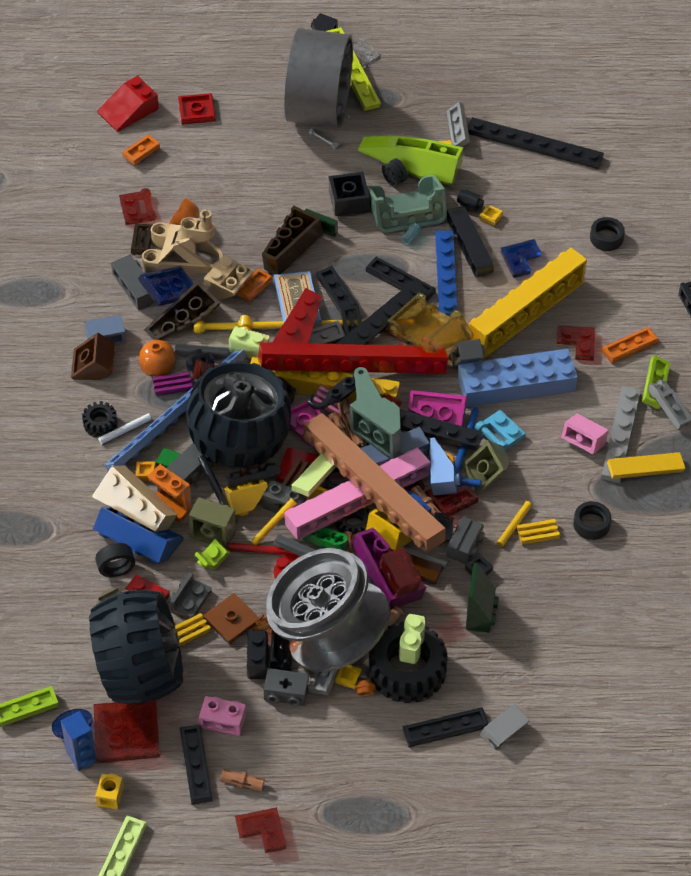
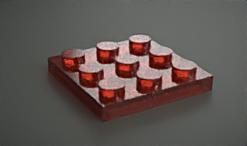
[93,700,160,763]

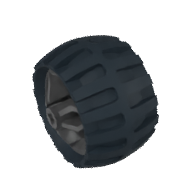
[187,361,291,469]
[89,590,183,704]

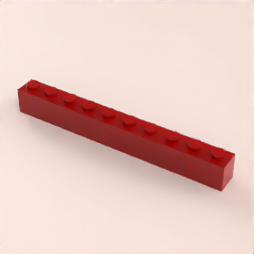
[258,342,448,374]

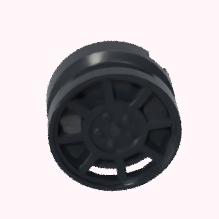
[382,158,408,187]

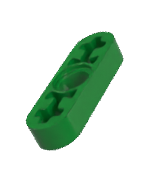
[302,527,349,551]

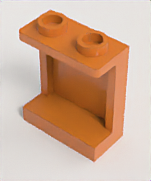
[148,464,192,523]

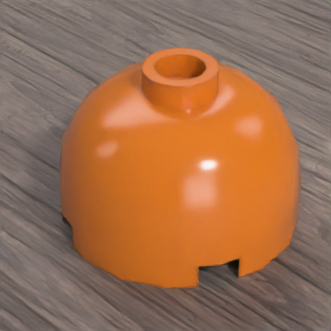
[169,198,200,225]
[139,340,176,377]

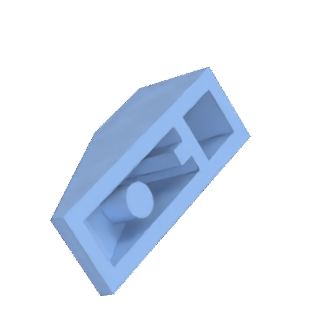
[430,438,460,495]

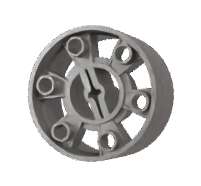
[284,28,353,128]

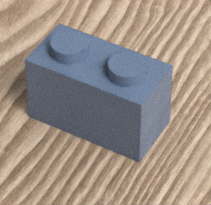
[84,315,126,345]

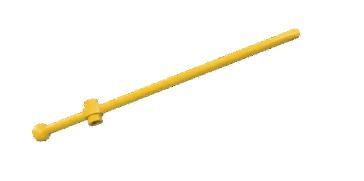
[194,315,415,334]

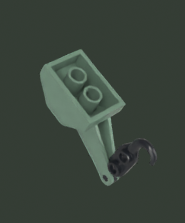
[307,367,401,459]

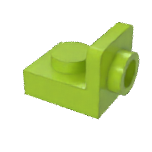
[195,539,230,571]

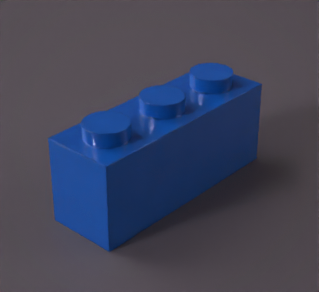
[60,711,97,771]

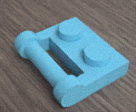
[474,410,526,451]

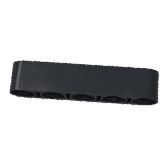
[446,206,494,277]

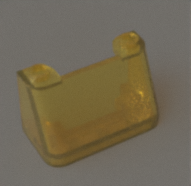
[387,292,474,353]

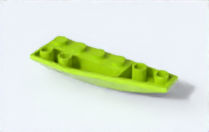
[358,136,463,186]

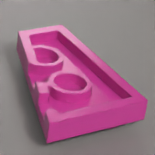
[408,390,467,426]

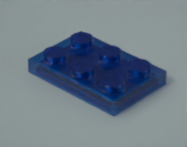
[138,266,194,306]

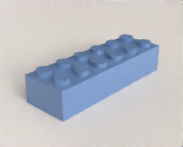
[458,348,578,407]

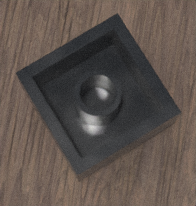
[329,172,370,216]

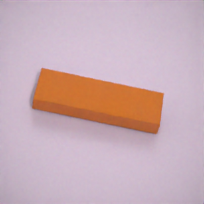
[601,327,659,364]

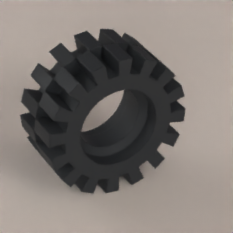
[82,401,118,437]
[337,507,370,537]

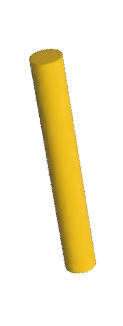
[251,498,297,545]
[496,501,532,547]

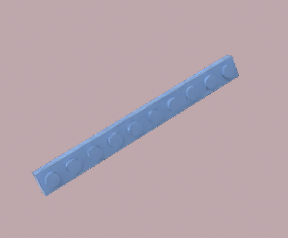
[104,350,248,471]

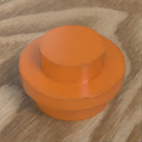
[355,680,376,696]

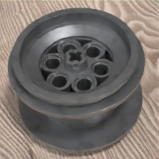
[266,548,390,672]

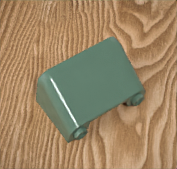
[367,175,447,233]

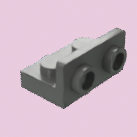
[169,572,212,619]

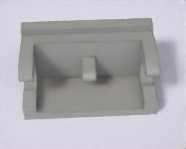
[480,704,530,749]

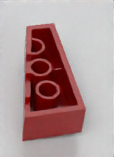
[272,288,322,343]

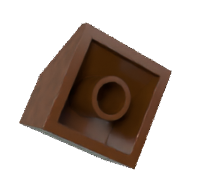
[71,333,115,380]

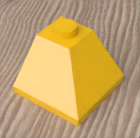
[222,479,268,517]

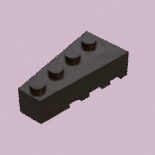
[262,205,323,275]

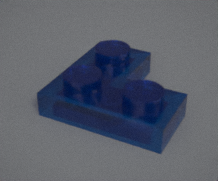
[501,239,541,278]

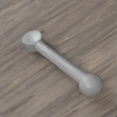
[309,129,339,149]

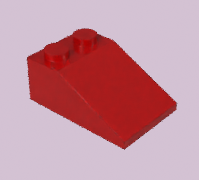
[97,76,159,132]

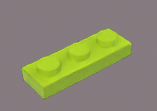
[642,355,671,409]
[0,686,59,727]

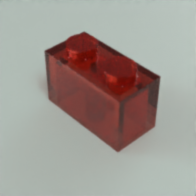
[379,547,422,598]

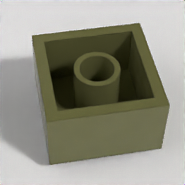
[189,497,236,549]

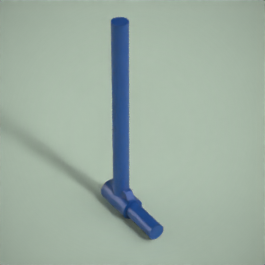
[454,407,482,488]

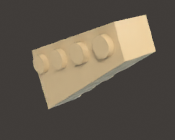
[92,465,177,531]

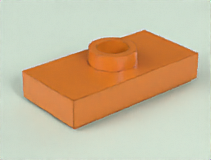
[236,268,273,302]

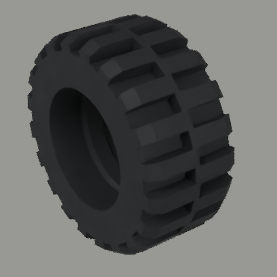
[369,622,448,703]

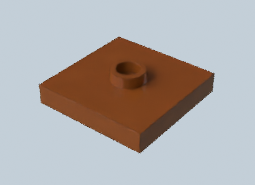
[203,593,260,645]

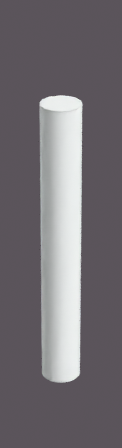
[98,413,152,445]

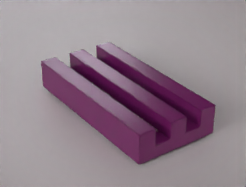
[152,372,193,396]

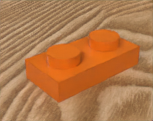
[122,134,160,166]

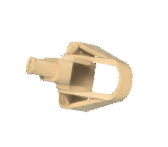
[142,209,223,276]

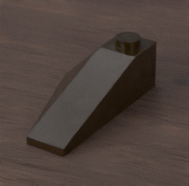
[144,280,221,340]

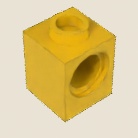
[95,773,124,810]

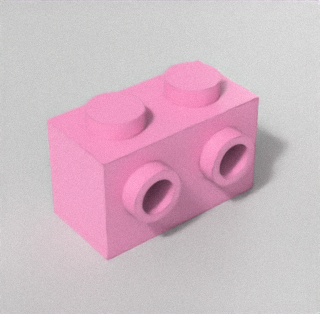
[561,413,609,454]
[199,696,246,736]

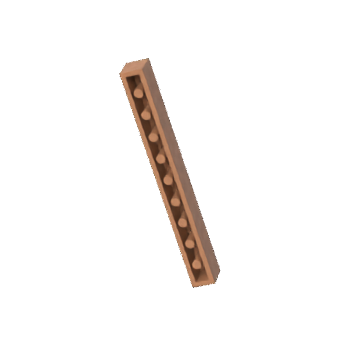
[303,413,445,553]

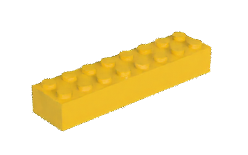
[468,248,587,360]

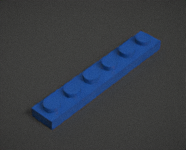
[435,231,458,318]

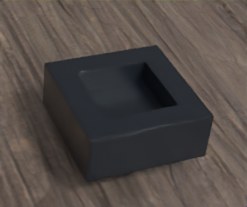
[465,554,493,575]

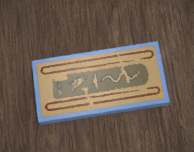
[274,271,321,325]

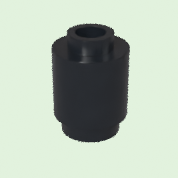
[457,189,484,212]

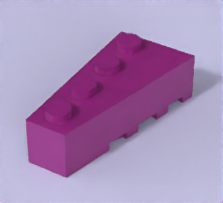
[352,528,427,610]

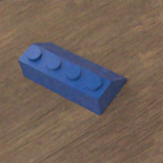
[93,506,184,564]

